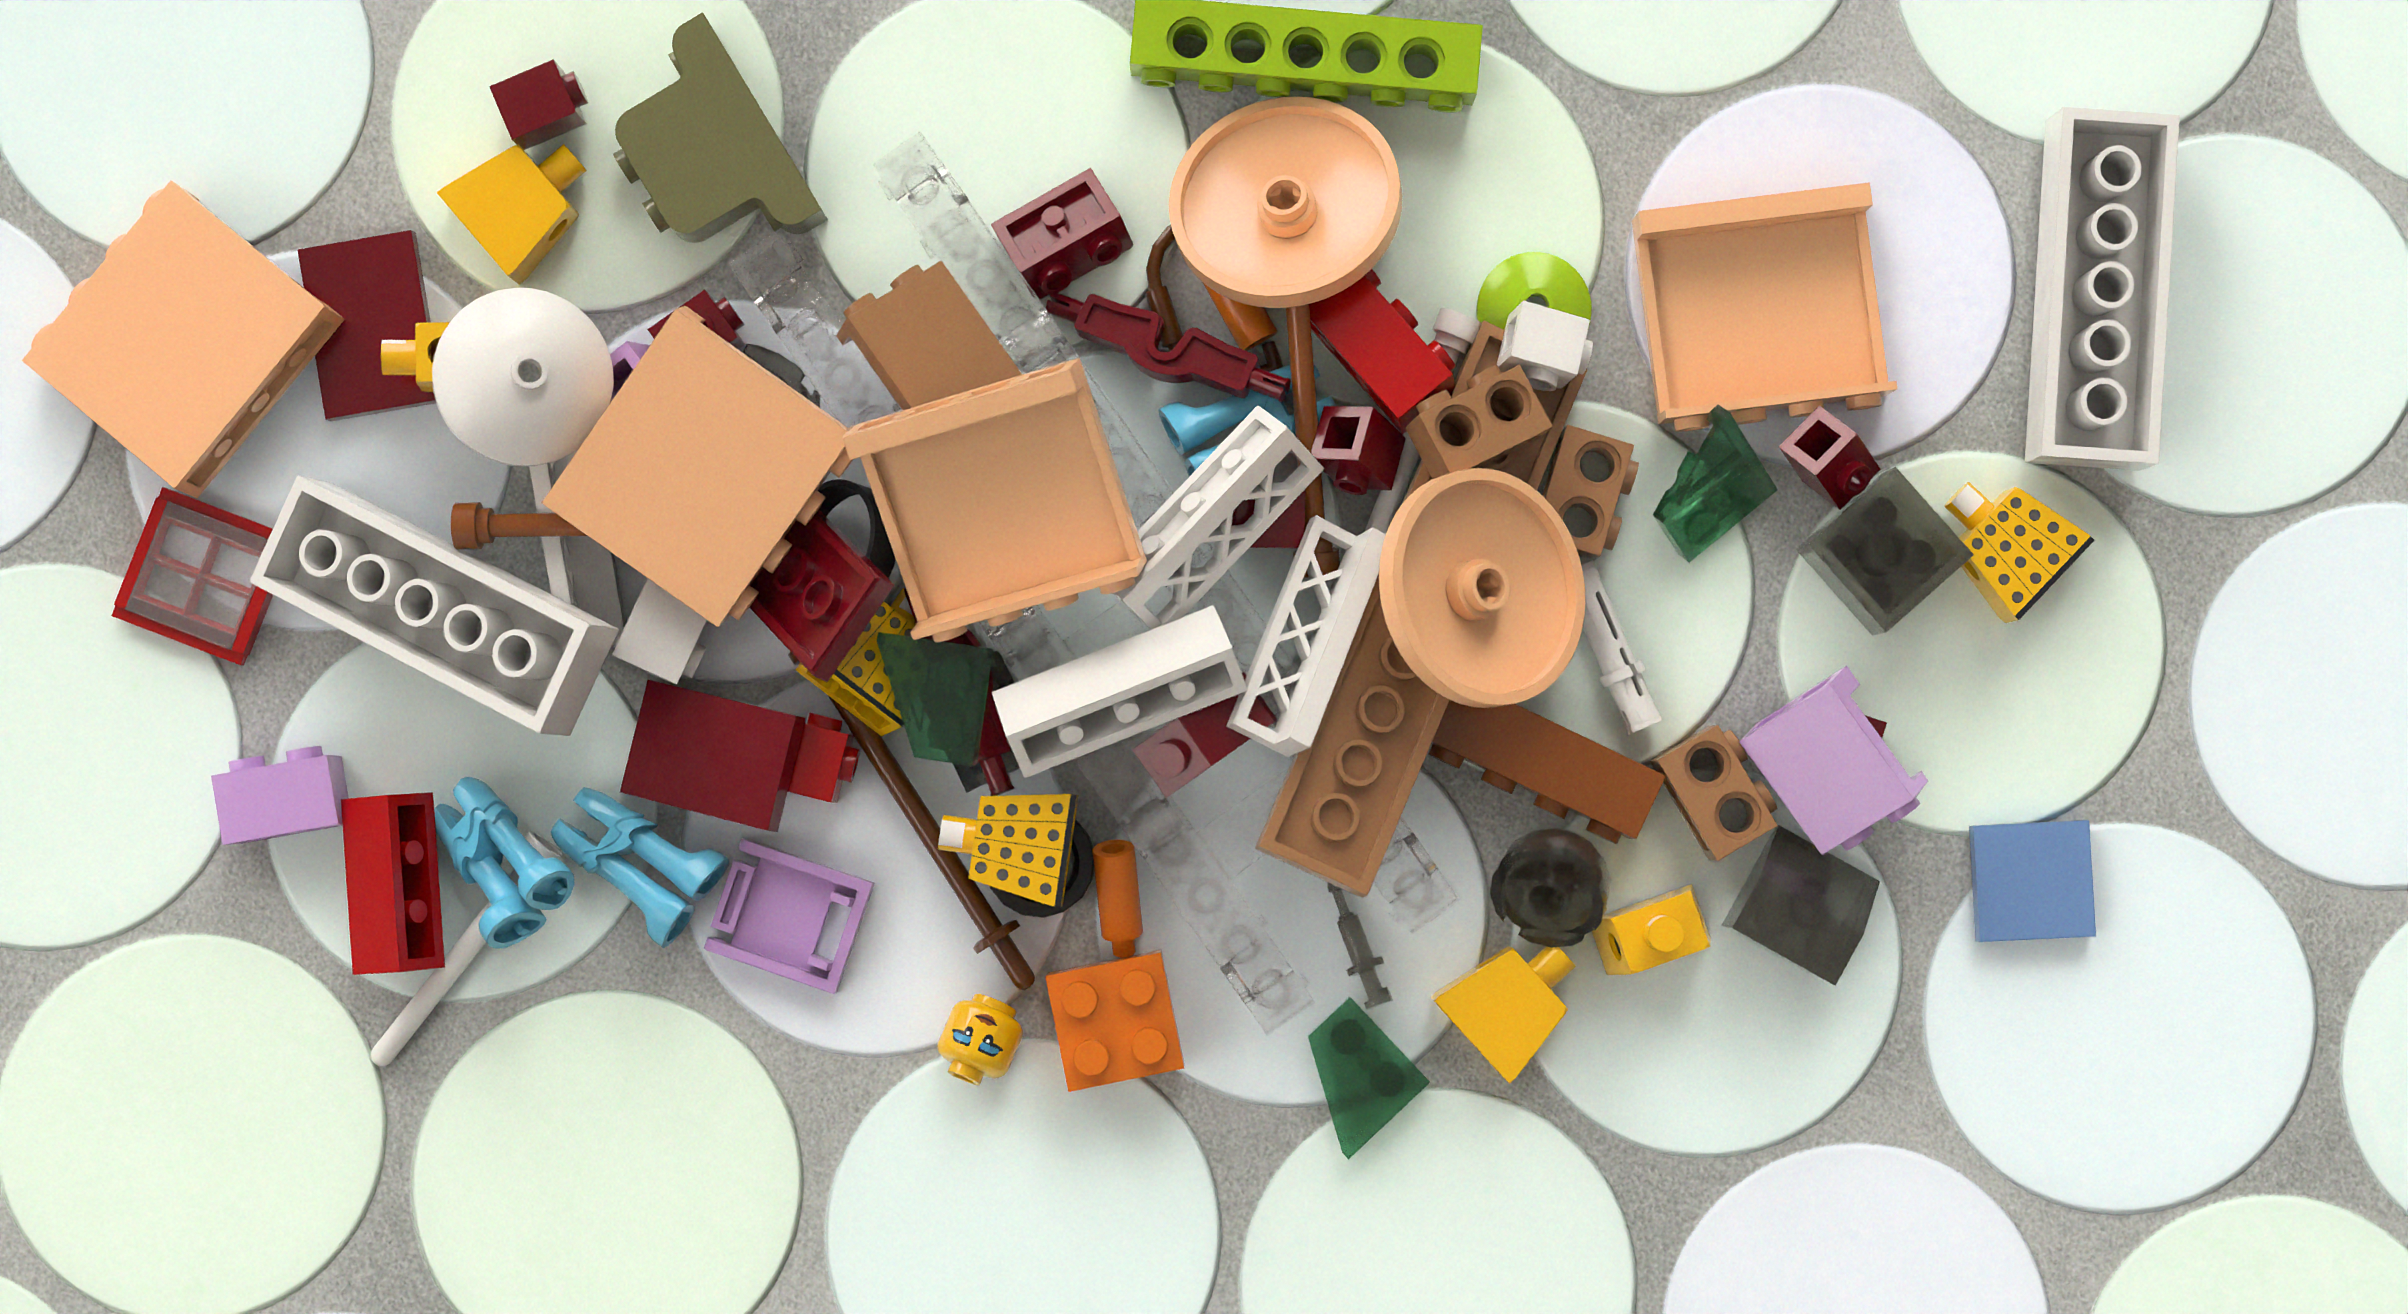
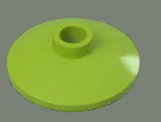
[1476,252,1592,330]

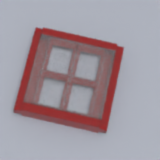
[111,487,273,666]

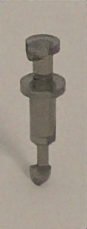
[1327,882,1393,1010]

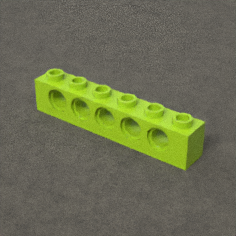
[1130,0,1483,112]

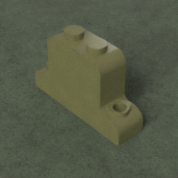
[613,12,828,243]

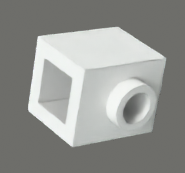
[1497,300,1593,391]

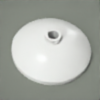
[432,288,613,467]

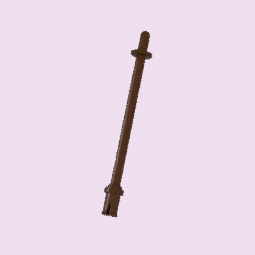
[788,652,1035,990]

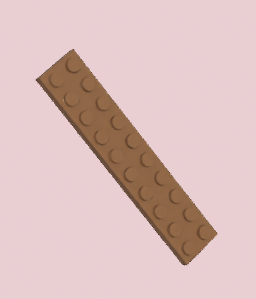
[1255,321,1587,898]

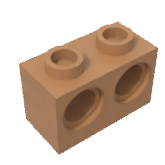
[1405,364,1553,479]
[1542,424,1639,560]
[1650,725,1778,861]

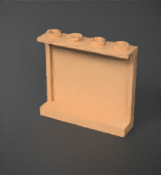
[22,180,345,498]
[1632,182,1898,432]
[542,306,854,627]
[842,358,1147,642]

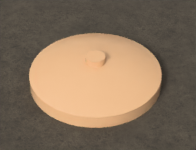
[1169,97,1403,308]
[1379,468,1585,708]

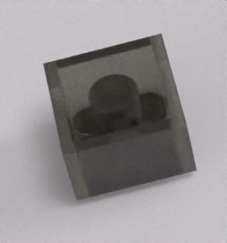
[1796,467,1974,636]

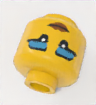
[937,994,1023,1085]

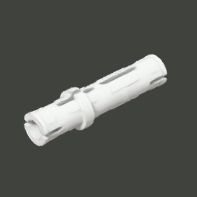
[1581,560,1662,735]

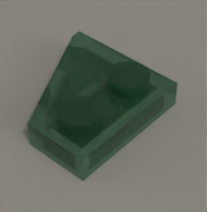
[1653,404,1778,563]
[877,632,994,766]
[1307,996,1430,1160]

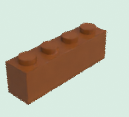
[1428,700,1666,845]

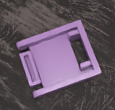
[704,838,875,994]

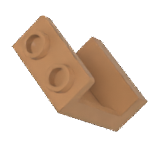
[836,260,1022,410]

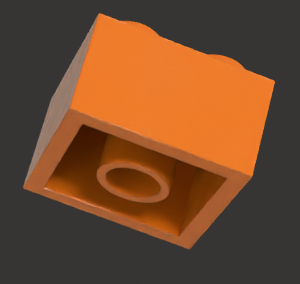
[1045,949,1184,1092]

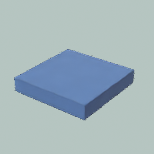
[1969,820,2096,942]

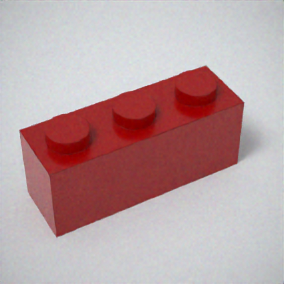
[1309,269,1456,434]
[341,792,445,975]

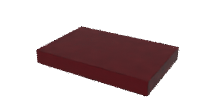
[297,230,436,422]
[749,509,895,683]
[620,680,806,832]

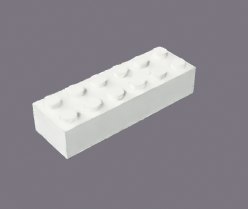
[2025,107,2180,471]
[249,475,619,736]

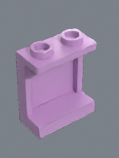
[1739,665,1929,855]

